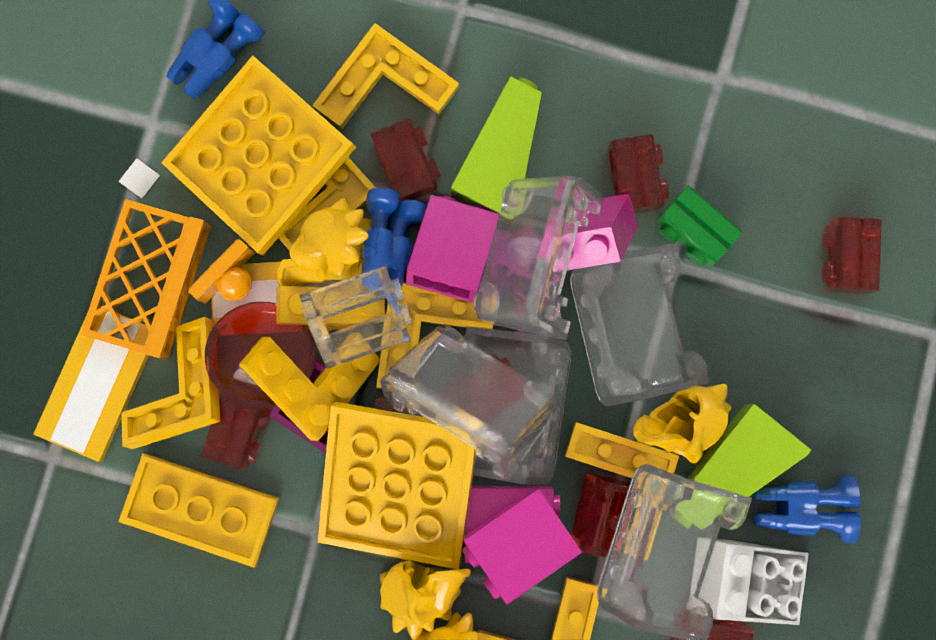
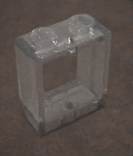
[300,266,413,369]

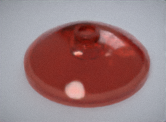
[204,301,316,409]

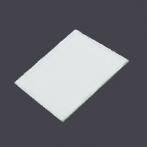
[119,158,160,199]

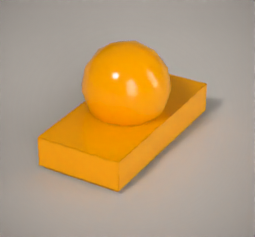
[188,239,255,304]

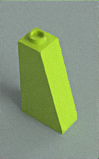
[451,76,542,227]
[666,404,811,530]

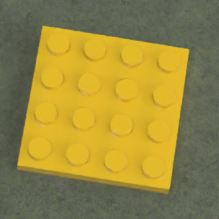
[161,56,356,255]
[318,402,479,569]

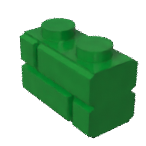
[656,185,743,267]

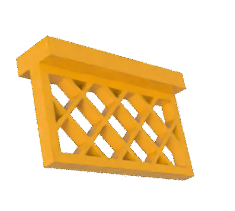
[80,199,212,360]

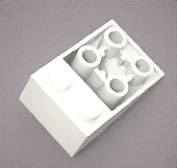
[687,536,809,625]

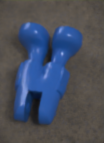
[166,0,265,99]
[361,188,427,299]
[753,475,861,543]

